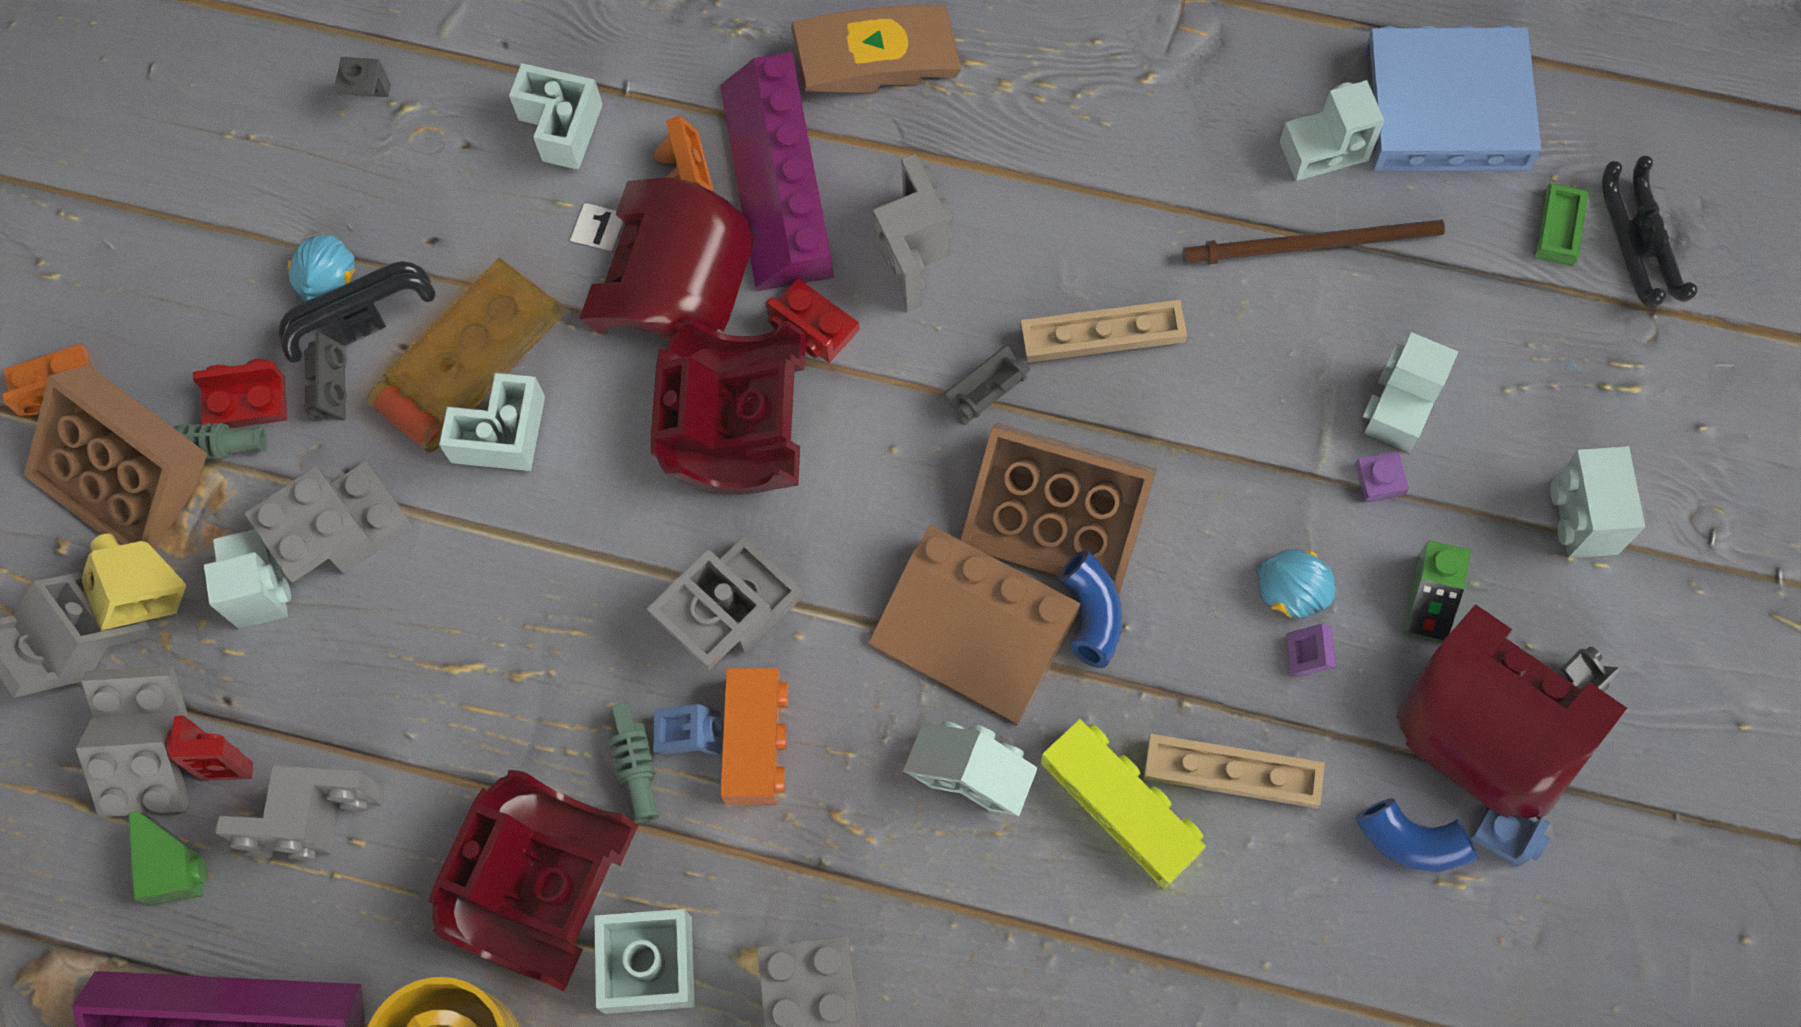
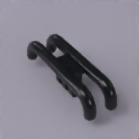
[1602,155,1698,308]
[278,261,436,363]

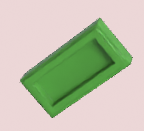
[1534,182,1589,266]

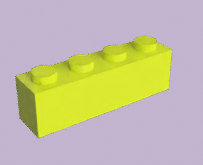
[1041,719,1206,890]

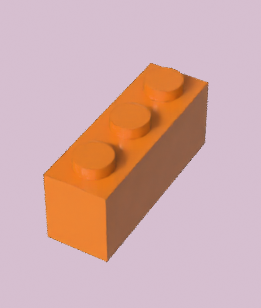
[721,668,789,805]

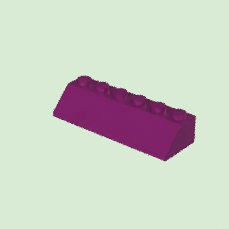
[720,51,834,291]
[72,971,365,1027]

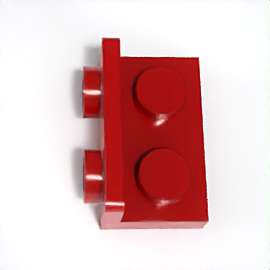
[765,278,860,364]
[193,359,287,428]
[166,715,253,781]

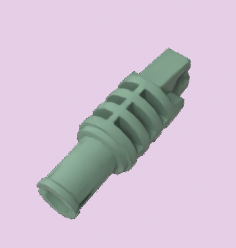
[174,423,267,460]
[606,702,659,824]

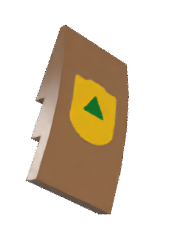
[791,5,961,93]

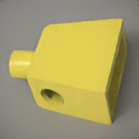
[82,533,186,631]

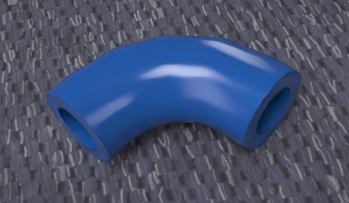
[1058,549,1122,668]
[1355,798,1479,872]

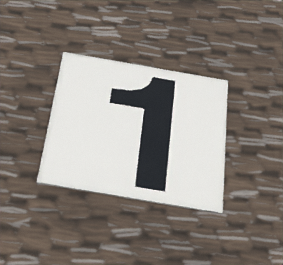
[570,203,623,252]

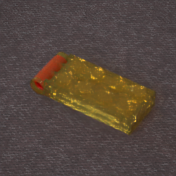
[367,257,563,453]

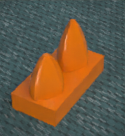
[653,115,714,192]

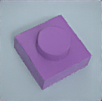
[1355,451,1409,502]
[1286,623,1336,677]

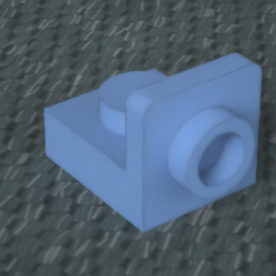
[653,704,724,755]
[1471,807,1550,867]

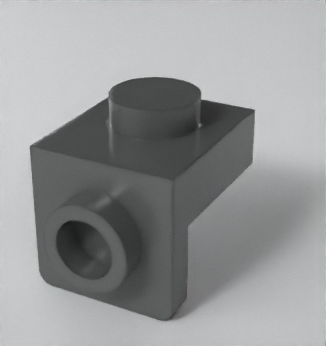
[334,57,391,97]

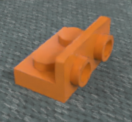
[2,343,92,416]

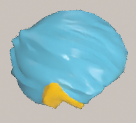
[288,234,356,302]
[1256,549,1336,619]

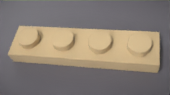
[1020,299,1187,363]
[1143,734,1325,809]

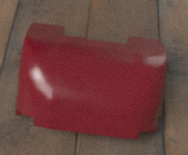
[579,177,754,341]
[650,318,806,495]
[1396,604,1627,820]
[428,770,639,992]

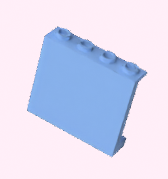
[1364,25,1542,171]

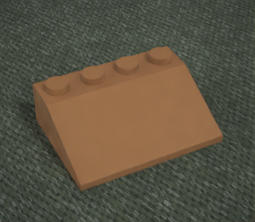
[24,365,207,550]
[961,423,1157,594]
[868,524,1080,726]

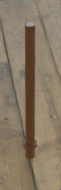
[1183,219,1445,265]

